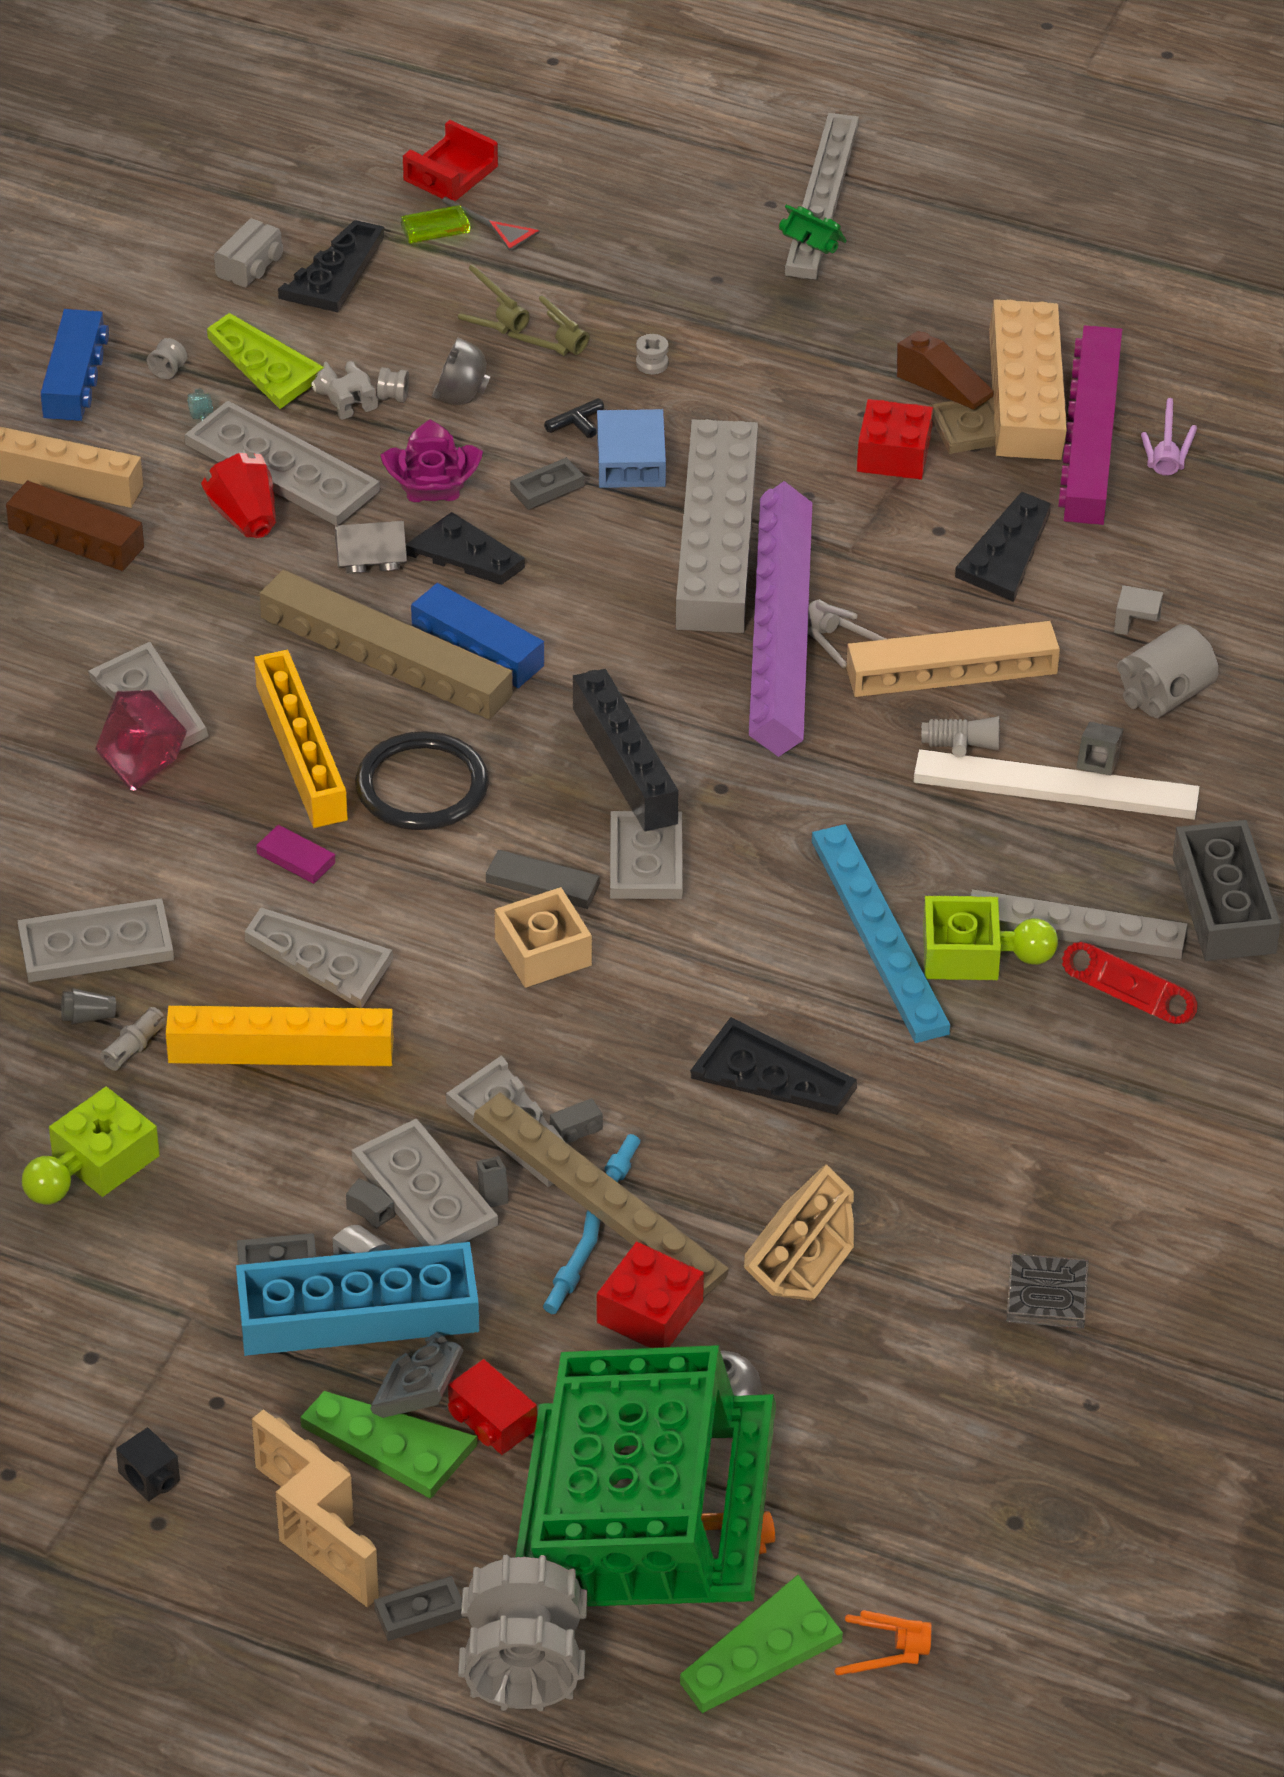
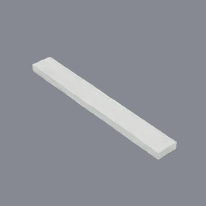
[914,749,1200,820]

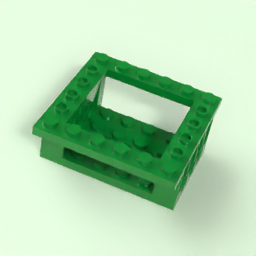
[515,1345,776,1606]

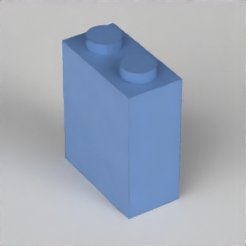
[597,409,666,488]

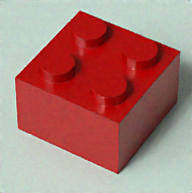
[857,399,933,480]
[597,1241,704,1348]

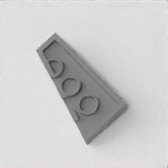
[245,907,393,1008]
[446,1055,565,1187]

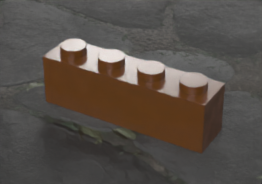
[6,480,144,571]

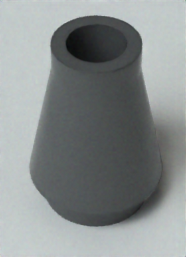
[61,988,116,1025]

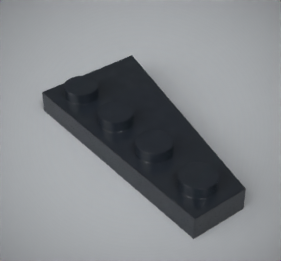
[690,1017,857,1115]

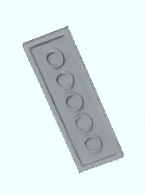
[185,401,380,526]

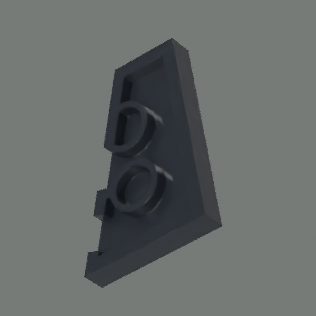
[406,512,525,585]

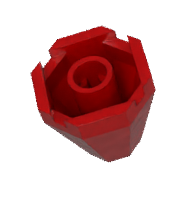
[201,453,276,538]

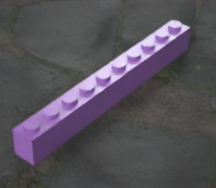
[749,481,812,757]

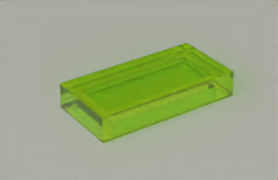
[401,205,470,244]

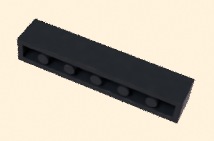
[573,668,679,832]

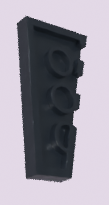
[278,220,385,313]
[955,492,1051,602]

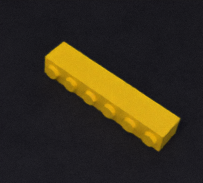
[254,649,348,828]
[166,1006,394,1066]

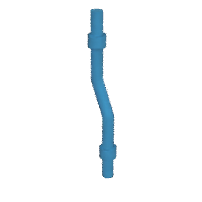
[543,1134,640,1314]

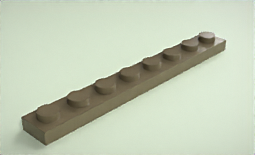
[473,1092,729,1297]

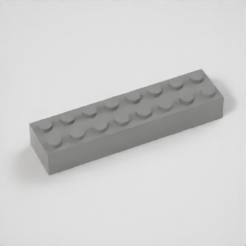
[676,419,758,633]

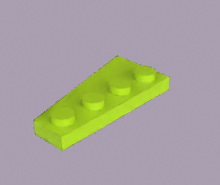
[207,313,323,409]

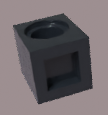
[116,1427,180,1502]

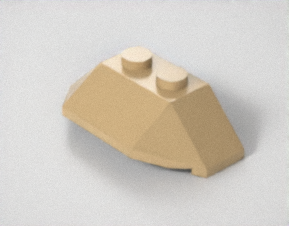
[744,1164,854,1301]

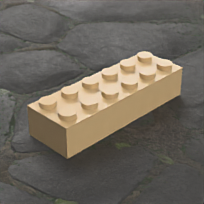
[989,300,1067,460]

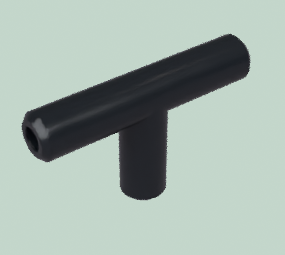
[544,398,604,438]

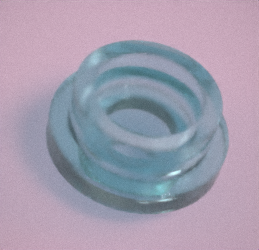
[188,388,213,421]

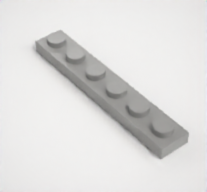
[971,889,1187,959]

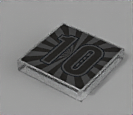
[1006,1253,1088,1329]

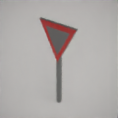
[442,197,540,251]

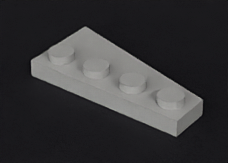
[88,642,209,752]

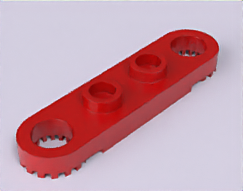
[1062,942,1197,1025]

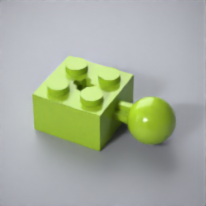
[923,896,1058,980]
[22,1086,160,1205]

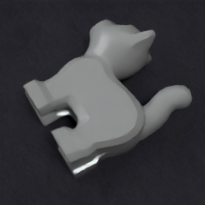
[311,361,378,420]

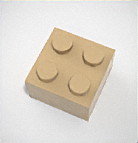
[494,887,592,988]

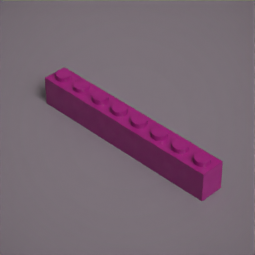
[1058,325,1122,525]

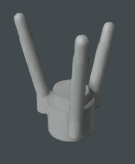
[808,599,886,668]

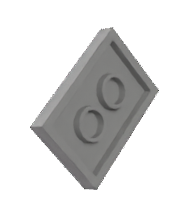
[610,811,683,899]

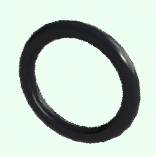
[355,731,489,830]

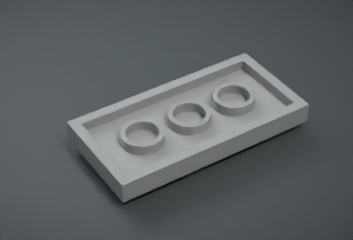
[17,898,174,983]
[352,1118,498,1246]

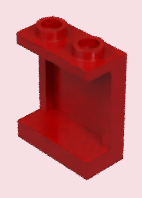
[403,120,498,201]

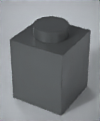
[1076,721,1124,776]

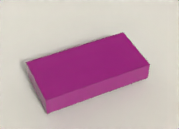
[256,824,336,884]

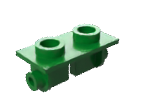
[779,204,847,254]

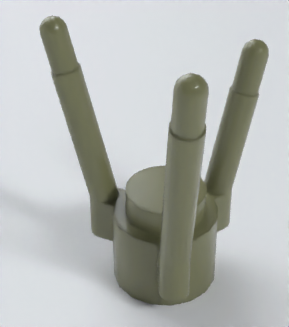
[458,265,530,334]
[508,295,590,356]

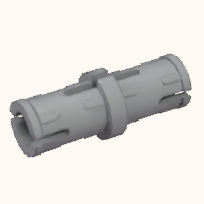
[100,1007,167,1071]

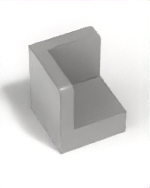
[1114,585,1163,635]

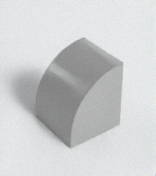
[332,1225,393,1255]

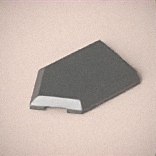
[370,1332,463,1418]

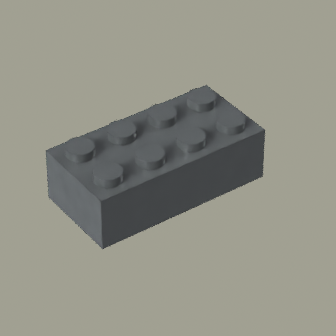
[1172,820,1281,961]

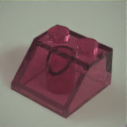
[95,690,187,790]

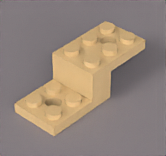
[252,1409,379,1608]

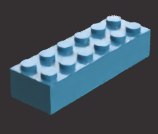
[236,1242,479,1356]

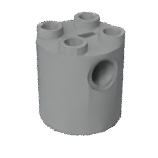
[1117,624,1218,718]

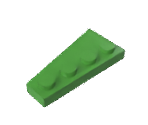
[301,1391,477,1499]
[680,1575,843,1713]

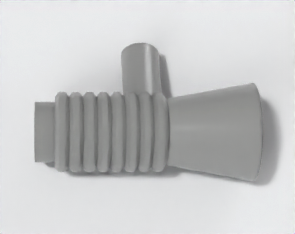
[921,716,1000,757]

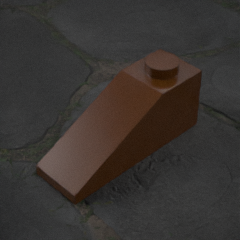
[897,331,994,410]

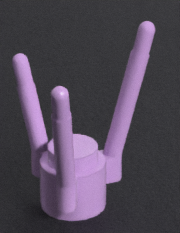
[1141,398,1197,475]

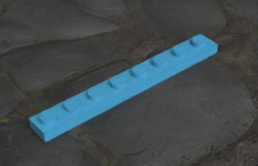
[812,824,950,1043]

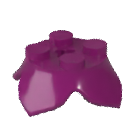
[380,419,483,502]

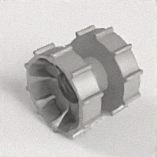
[458,1555,587,1711]

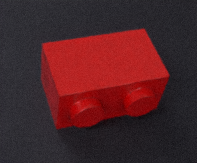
[448,1359,537,1455]

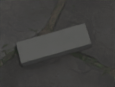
[486,850,600,909]

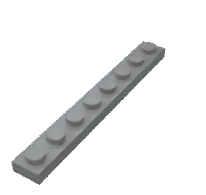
[785,113,859,280]

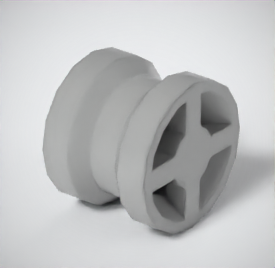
[636,334,669,375]
[147,338,188,379]
[377,367,409,403]

